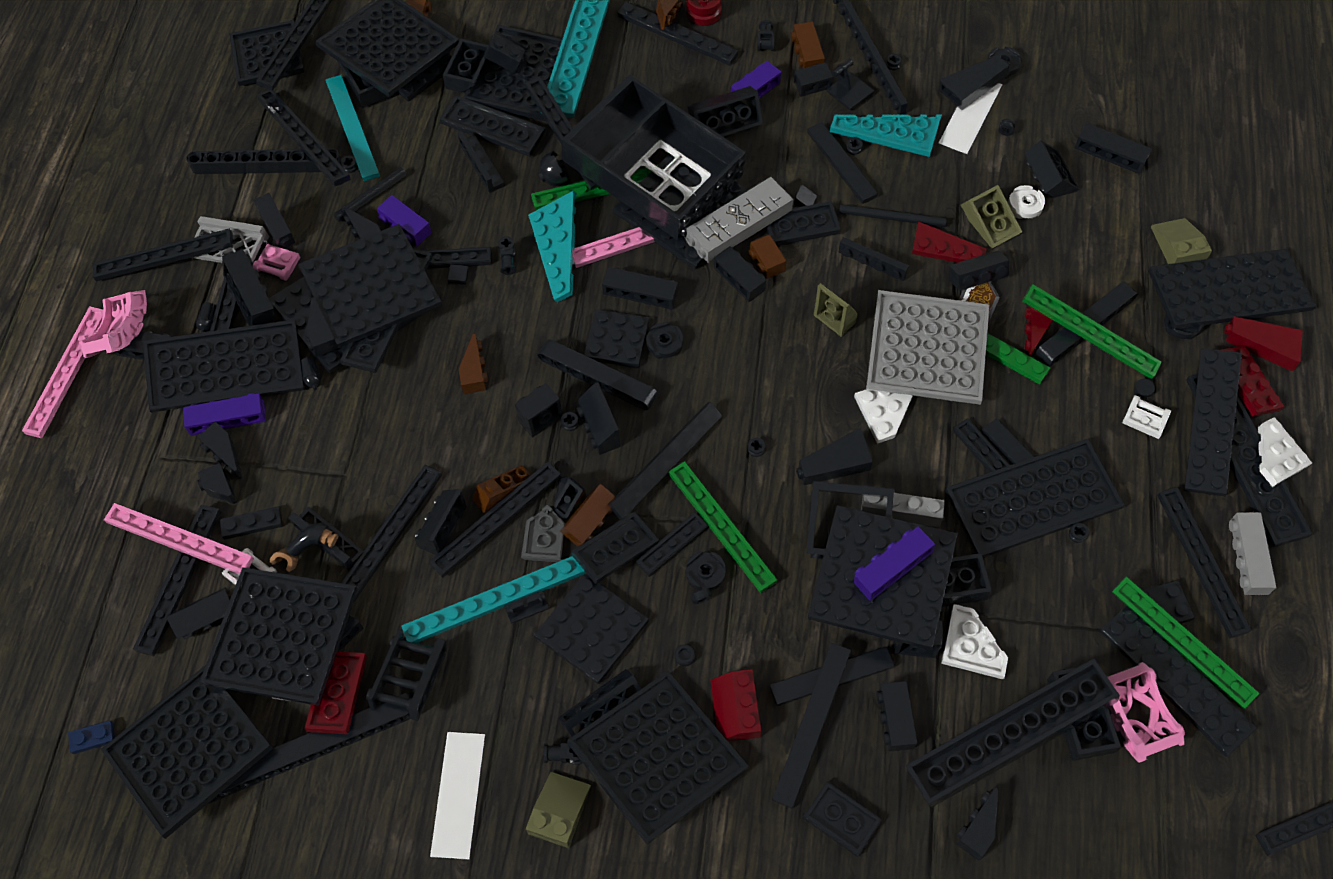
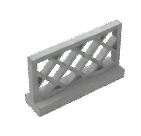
[191,216,269,263]

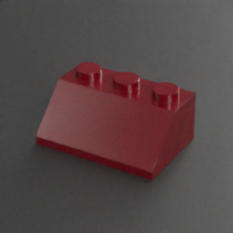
[710,669,761,741]

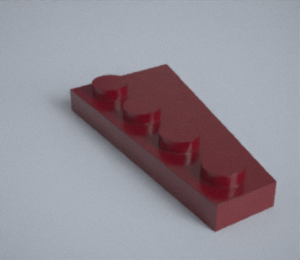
[912,221,987,263]

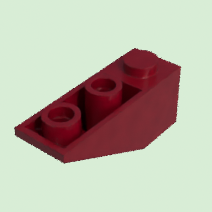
[1025,306,1053,357]

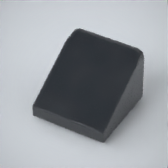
[794,185,817,207]

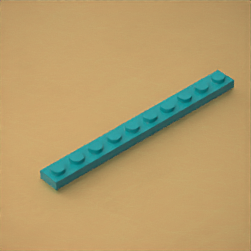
[402,556,586,643]

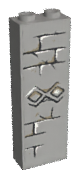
[686,177,793,262]

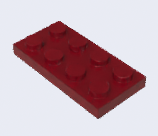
[1222,346,1284,417]
[305,652,367,734]

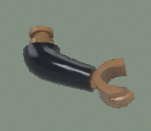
[270,523,339,572]

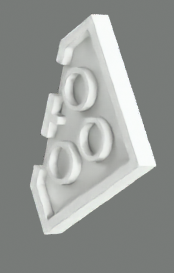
[854,389,913,444]
[1258,417,1312,487]
[941,604,1008,679]

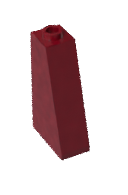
[1224,317,1303,371]

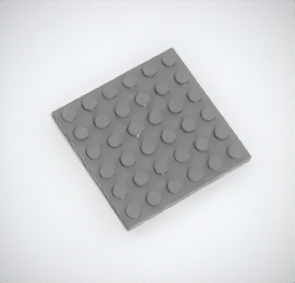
[866,290,989,405]

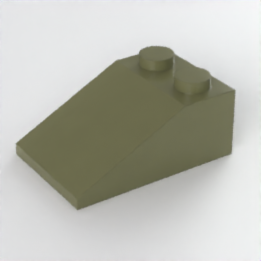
[961,185,1022,248]
[1151,218,1212,264]
[814,283,858,337]
[526,772,591,848]

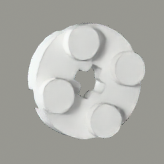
[1008,185,1045,219]

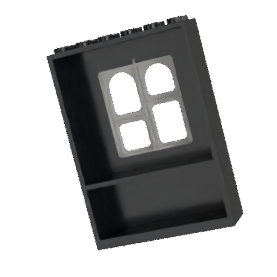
[562,75,745,240]

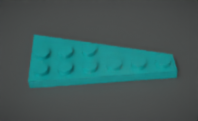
[830,115,942,157]
[529,191,577,303]

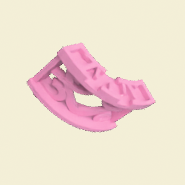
[80,290,147,358]
[1107,662,1185,763]

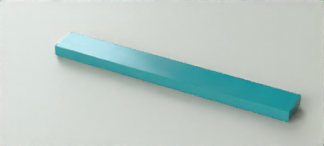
[325,75,380,181]

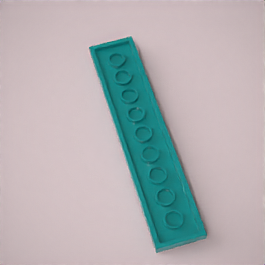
[547,0,610,118]

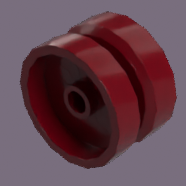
[686,0,722,26]

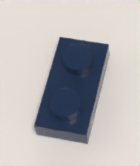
[68,721,115,754]

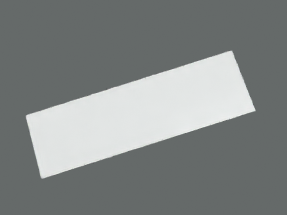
[939,83,1002,154]
[430,732,485,859]

